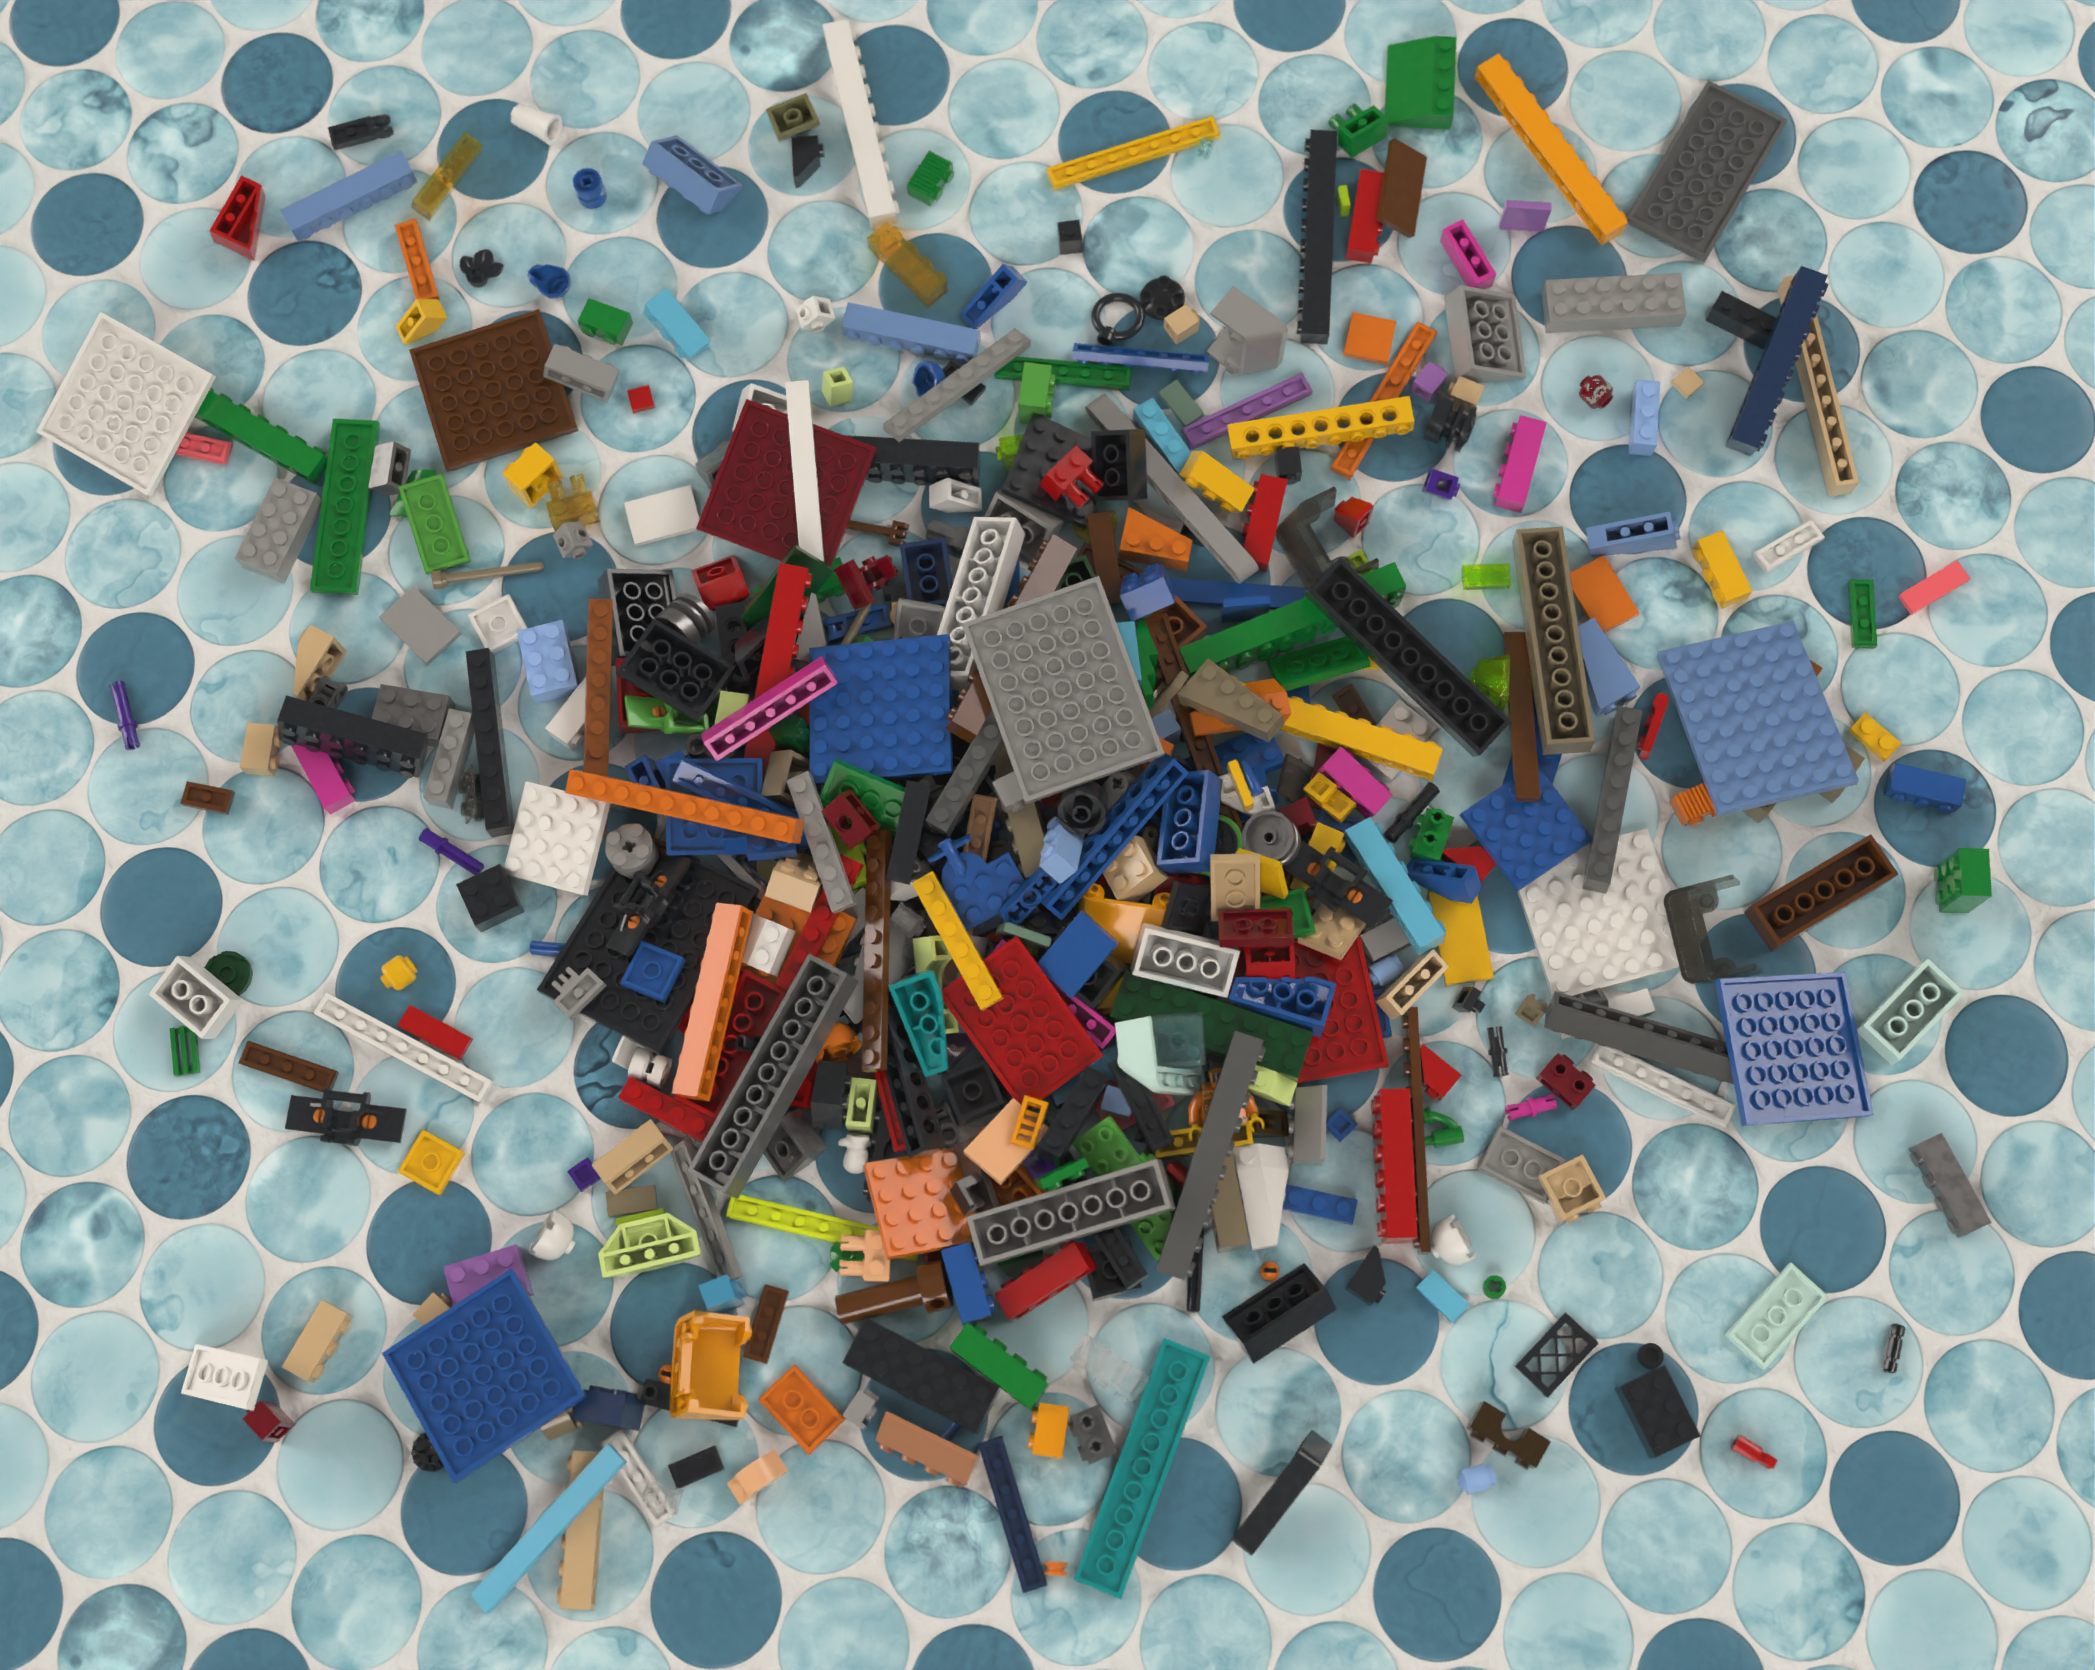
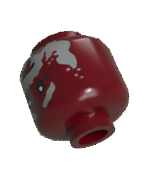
[1579,375,1613,409]

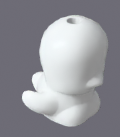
[838,1132,871,1174]

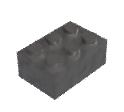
[372,684,456,747]

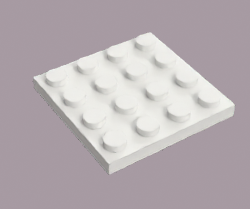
[504,781,611,896]

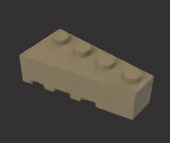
[1177,658,1284,742]

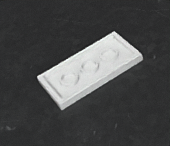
[181,1344,268,1411]

